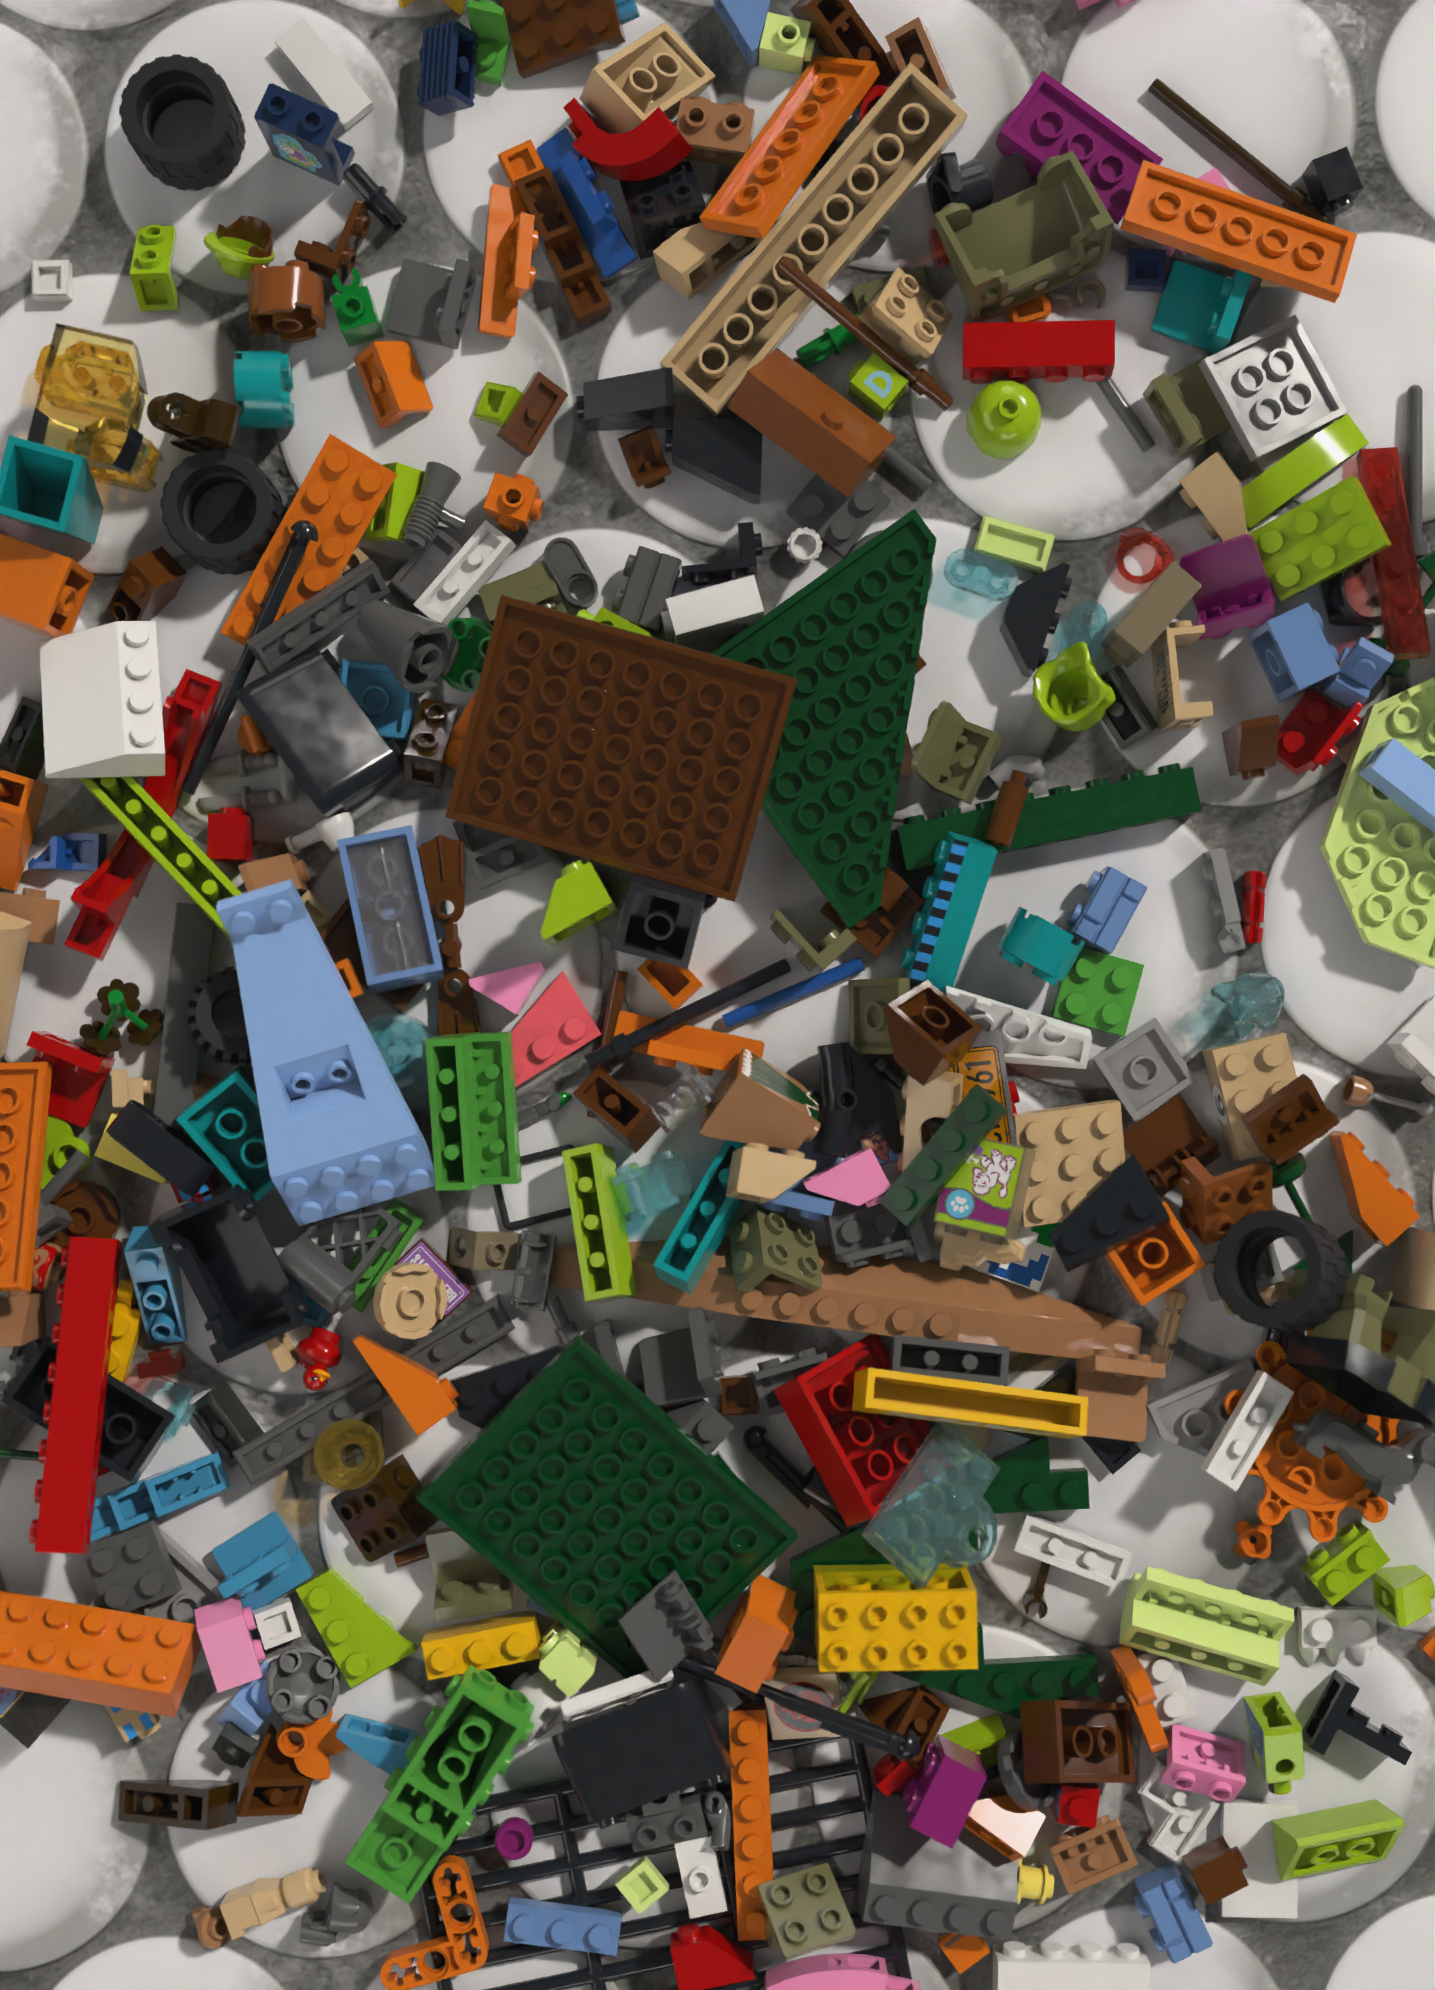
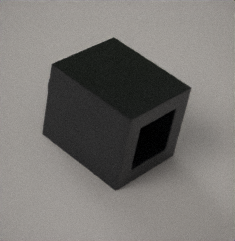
[1302,147,1363,215]

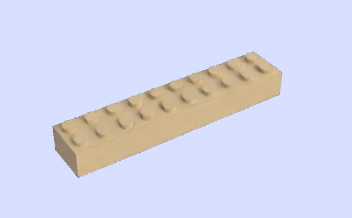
[660,62,968,419]

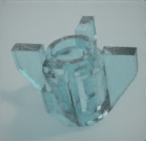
[1211,973,1285,1039]

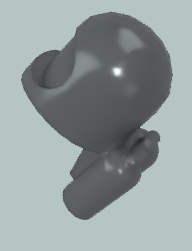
[299,1882,373,1947]

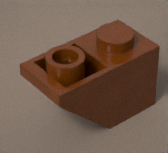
[107,546,187,621]

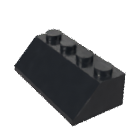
[1,1335,176,1483]

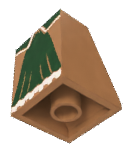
[699,1047,821,1151]

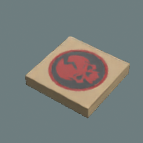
[762,1666,843,1740]

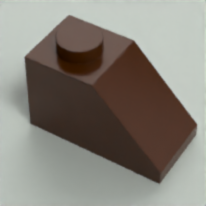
[1222,715,1279,781]
[573,1066,661,1154]

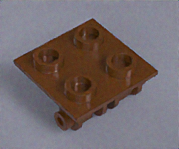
[1123,1094,1222,1197]

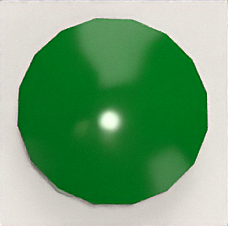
[440,617,492,692]

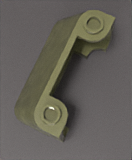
[935,150,1114,322]

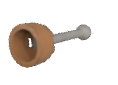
[1342,1075,1433,1116]

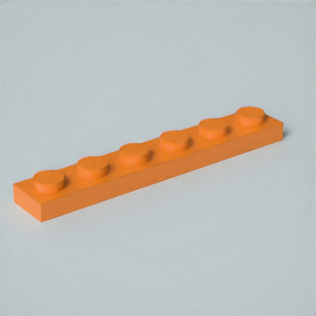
[728,1705,774,1941]

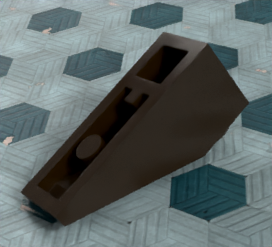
[118,1780,239,1830]

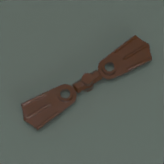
[417,835,482,1036]

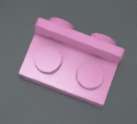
[1160,1724,1246,1802]

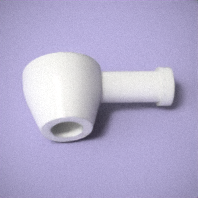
[285,812,354,855]

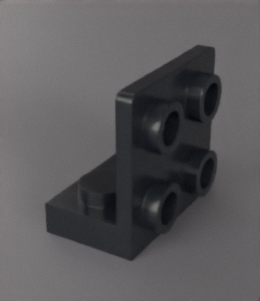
[619,160,706,260]

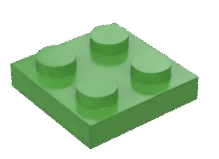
[1050,948,1144,1037]

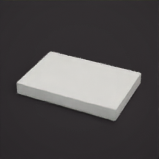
[1219,1798,1299,1919]

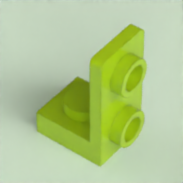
[129,224,179,311]

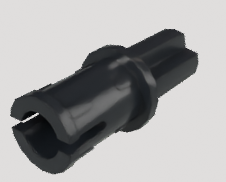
[343,163,407,234]

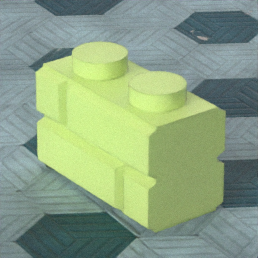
[538,1622,598,1697]

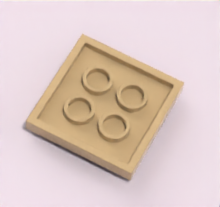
[1013,1099,1125,1228]

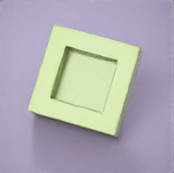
[615,1855,669,1915]

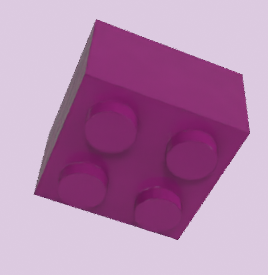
[902,1734,987,1849]

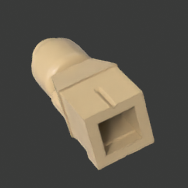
[219,1867,326,1940]

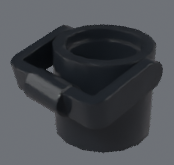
[926,152,993,214]

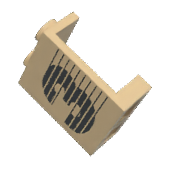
[1151,620,1214,731]

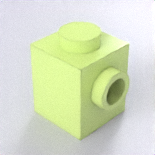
[758,12,816,75]

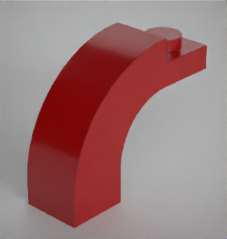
[563,98,693,181]

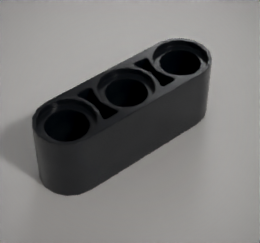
[106,1099,217,1197]

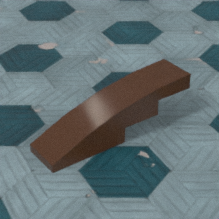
[514,167,612,326]

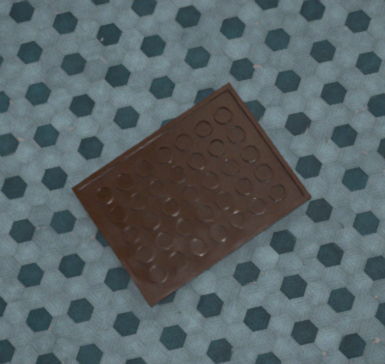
[445,595,798,902]

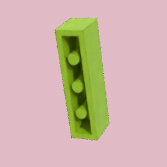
[562,1143,637,1303]

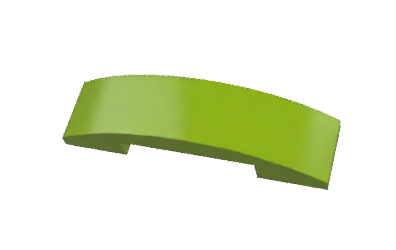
[1242,413,1369,530]

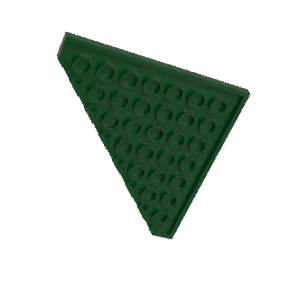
[711,509,937,930]

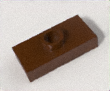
[496,371,568,457]

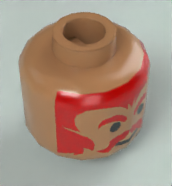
[31,1241,66,1291]

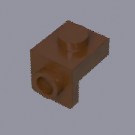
[617,425,672,489]

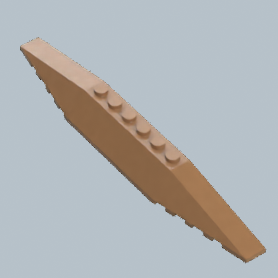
[549,1236,1143,1359]

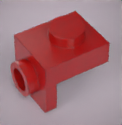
[873,1753,921,1797]

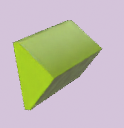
[1271,1799,1406,1881]

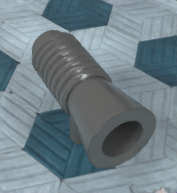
[403,462,466,550]

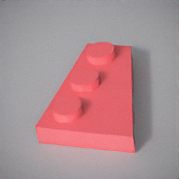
[511,971,602,1088]

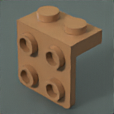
[1075,1349,1166,1442]

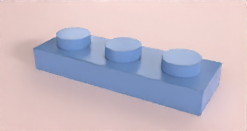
[504,1897,622,1956]

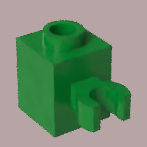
[331,268,384,347]

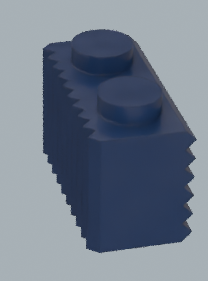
[417,20,479,116]

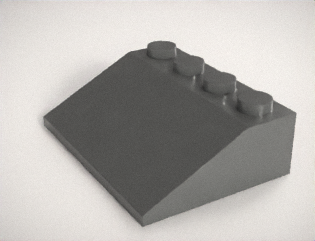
[854,1789,1019,1941]

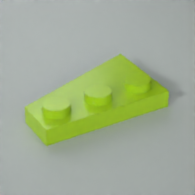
[296,1568,418,1688]

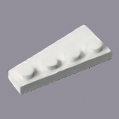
[944,985,1092,1069]

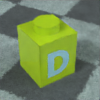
[848,353,908,421]

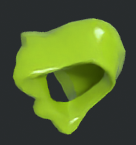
[1032,642,1116,732]

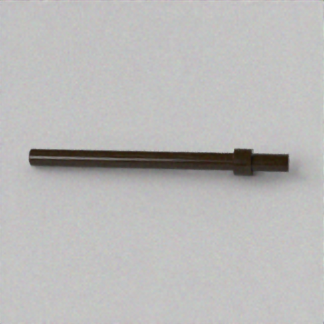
[1148,78,1329,222]

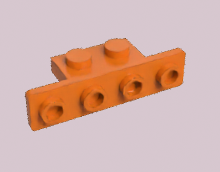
[477,184,539,339]
[614,1011,765,1076]

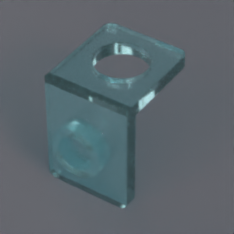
[145,1375,196,1436]

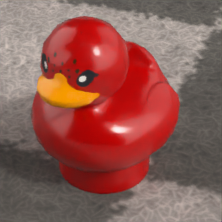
[295,1327,342,1391]

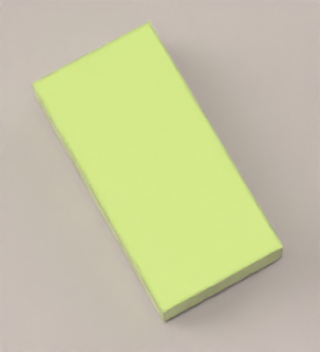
[972,515,1055,574]

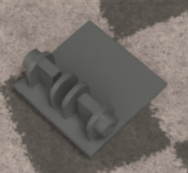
[618,1570,714,1682]

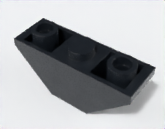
[999,563,1072,678]

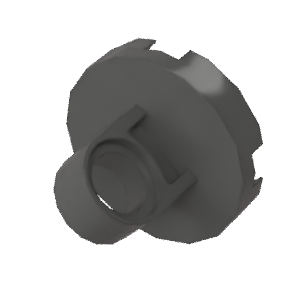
[984,1730,1057,1811]

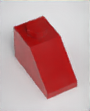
[670,1924,755,1990]

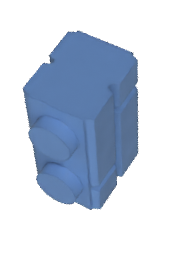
[1067,866,1148,954]
[1133,1862,1213,1963]

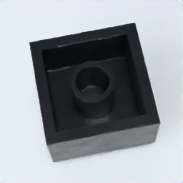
[615,873,707,969]

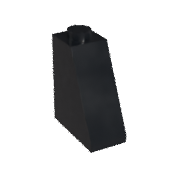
[577,368,675,431]
[665,417,763,504]

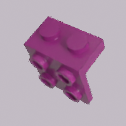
[1180,534,1276,641]

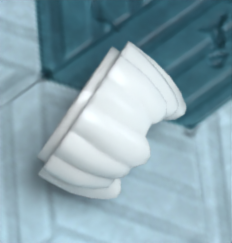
[787,527,823,564]

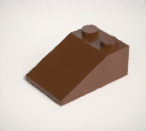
[1020,1700,1136,1783]

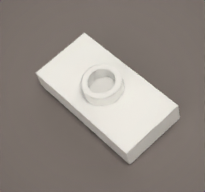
[674,1831,727,1919]

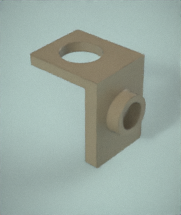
[449,1227,518,1270]

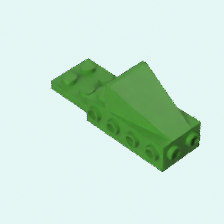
[344,1665,535,1904]

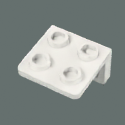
[1386,995,1435,1095]

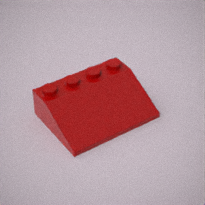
[773,1334,951,1527]

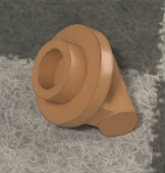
[191,1906,230,1950]

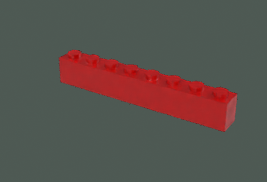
[29,1236,122,1554]

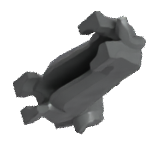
[1290,1409,1435,1505]

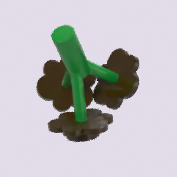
[79,979,163,1057]

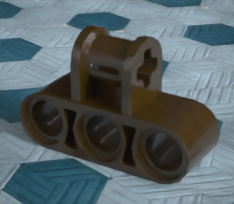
[147,392,242,454]

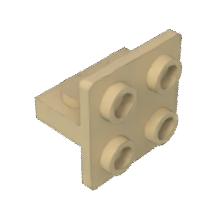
[858,267,953,366]

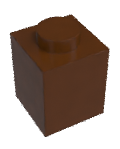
[1182,1836,1249,1906]

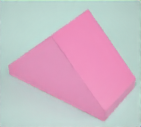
[468,961,546,1015]

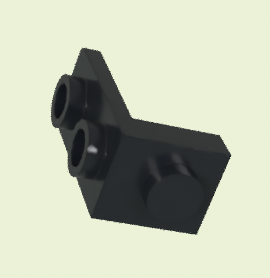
[682,522,763,586]

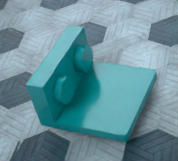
[1150,260,1253,354]

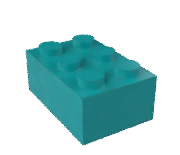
[176,1065,275,1202]

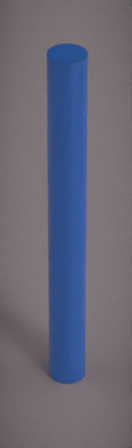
[722,957,865,1029]

